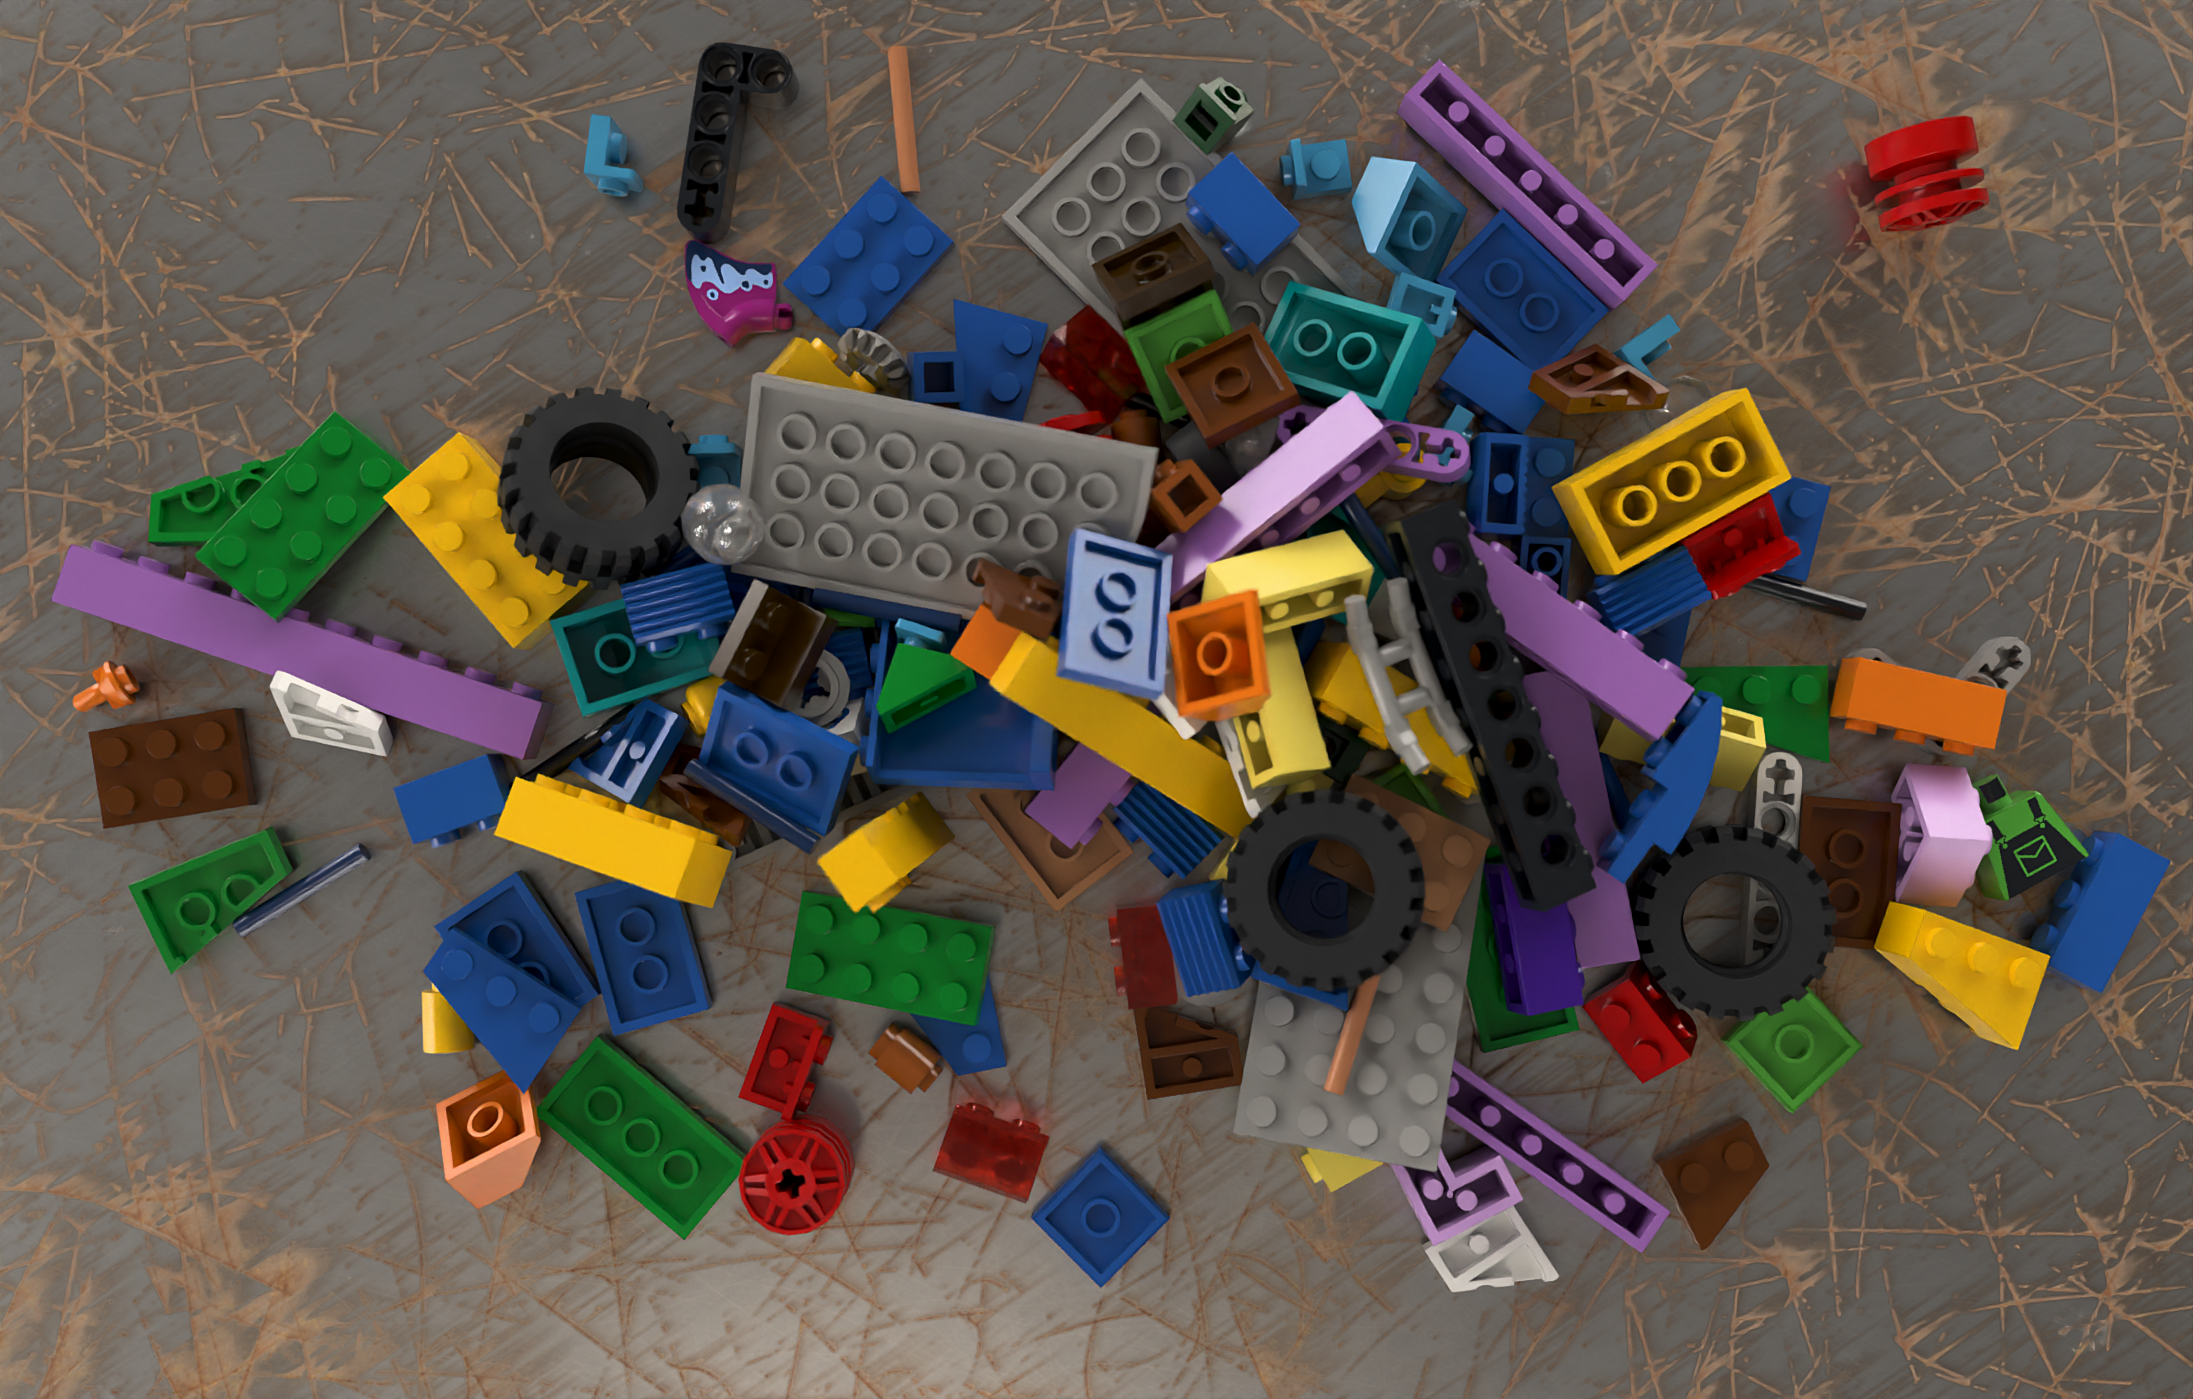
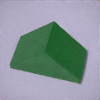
[876,642,977,734]

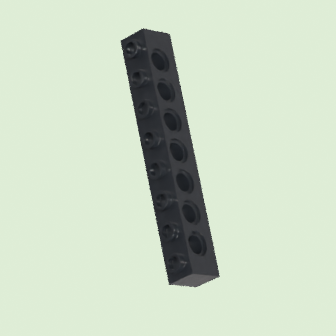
[1380,499,1597,912]

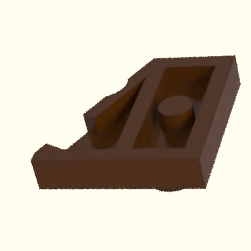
[1528,343,1670,414]
[972,558,1064,641]
[659,743,752,847]
[1132,1002,1243,1100]
[1654,1118,1770,1250]

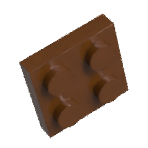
[1164,322,1301,450]

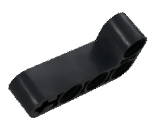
[677,42,799,245]

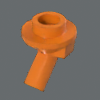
[73,660,140,712]

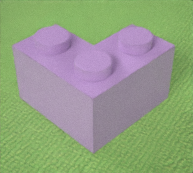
[1891,763,1993,907]
[1390,1144,1523,1246]

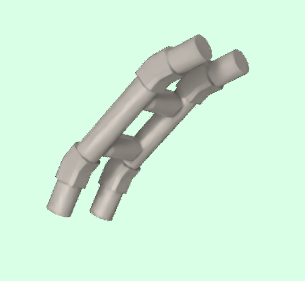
[1344,578,1473,775]

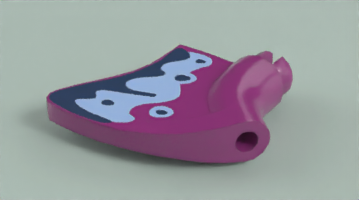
[684,240,793,348]

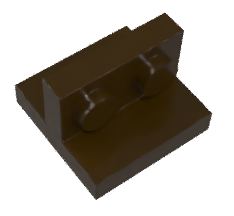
[1091,223,1216,341]
[708,579,838,712]

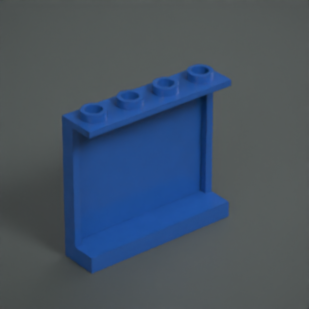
[859,618,1062,791]

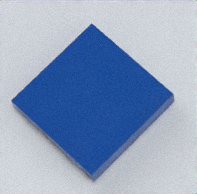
[1031,1145,1170,1288]

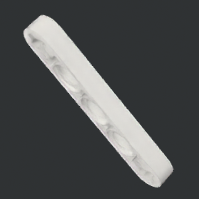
[1738,751,1803,967]

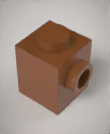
[1149,459,1224,533]

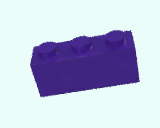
[1483,853,1585,1016]

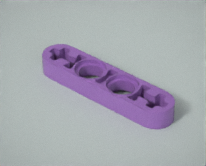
[1275,405,1471,482]

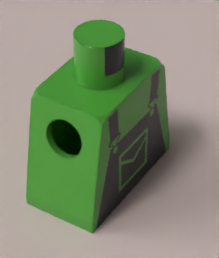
[1972,774,2089,901]

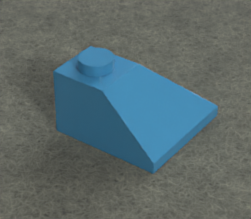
[1351,157,1468,282]

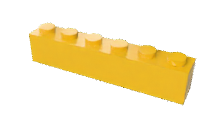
[989,631,1275,840]

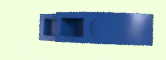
[1511,436,1575,600]
[1596,690,1722,884]

